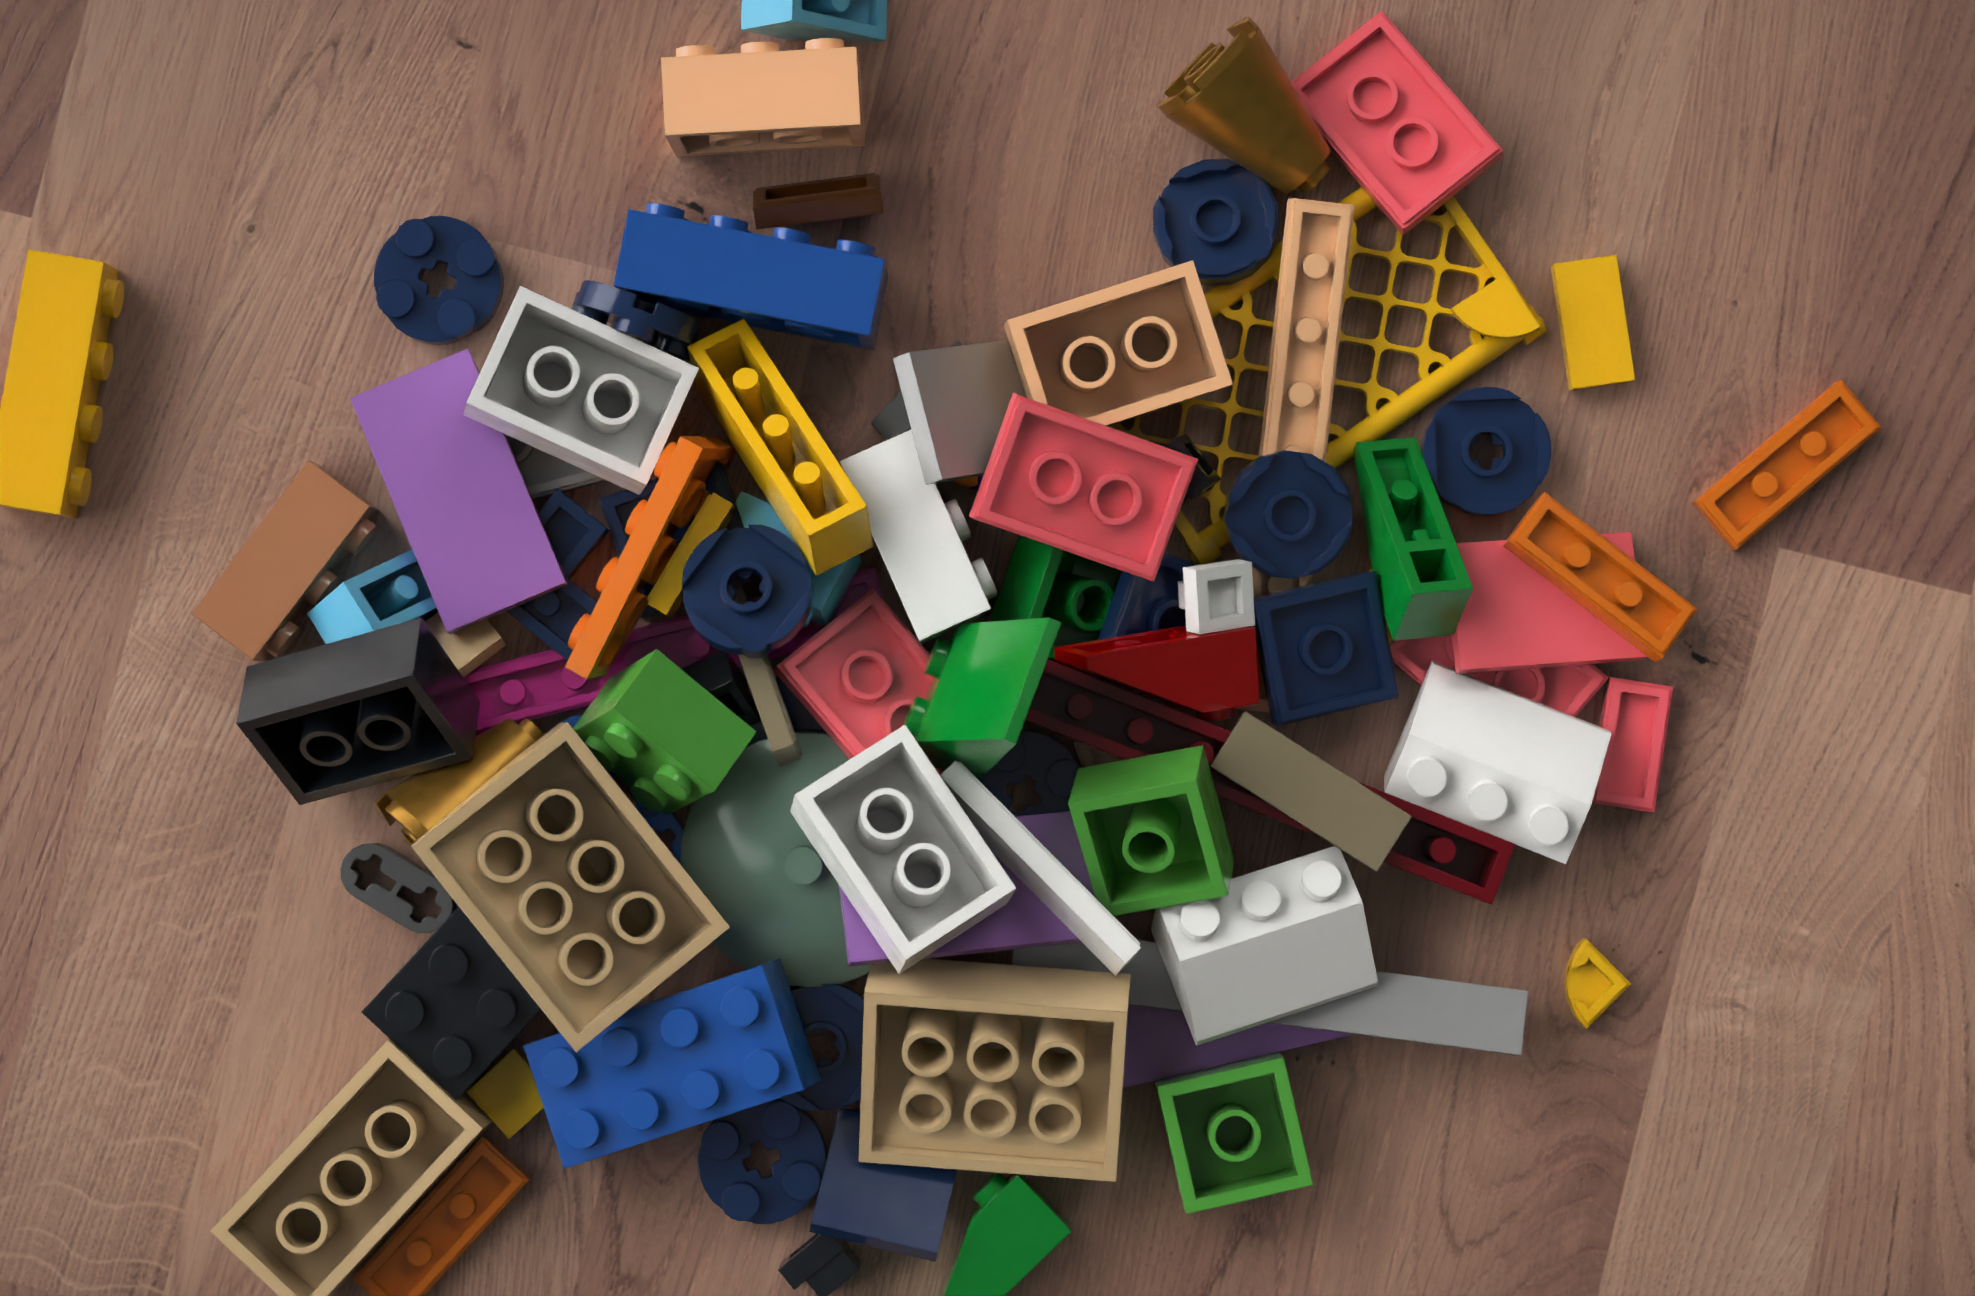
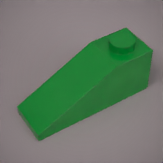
[1353,437,1473,641]
[942,1173,1072,1296]

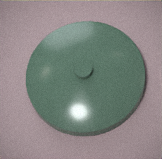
[680,730,870,987]

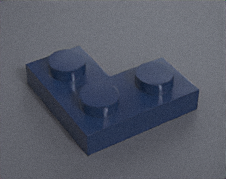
[506,488,610,661]

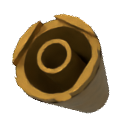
[1156,17,1331,194]
[373,718,545,856]

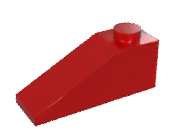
[1054,625,1260,720]

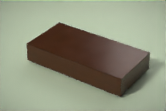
[753,173,883,230]

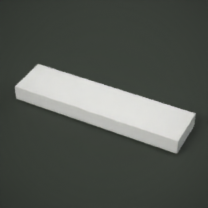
[940,761,1141,976]

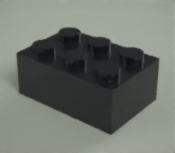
[236,618,480,805]
[361,907,541,1100]

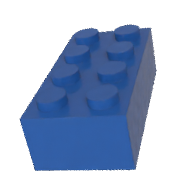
[613,203,889,350]
[523,958,821,1169]

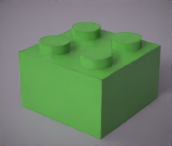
[573,649,756,815]
[1068,745,1235,916]
[1154,1052,1313,1214]

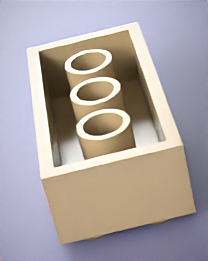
[210,1039,493,1296]

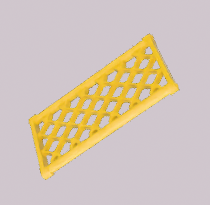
[1108,187,1547,565]

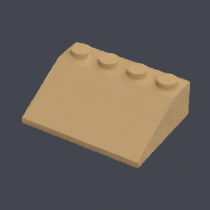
[410,722,730,1052]
[859,959,1131,1182]

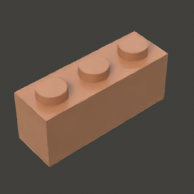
[191,460,380,662]

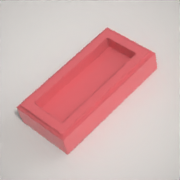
[1592,677,1673,813]

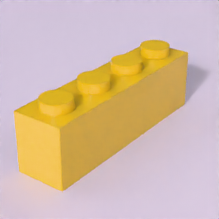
[0,249,124,519]
[687,319,873,576]

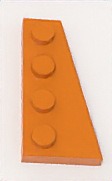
[565,436,737,679]

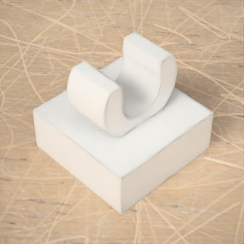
[1177,559,1255,634]

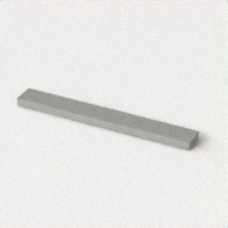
[1011,940,1528,1056]

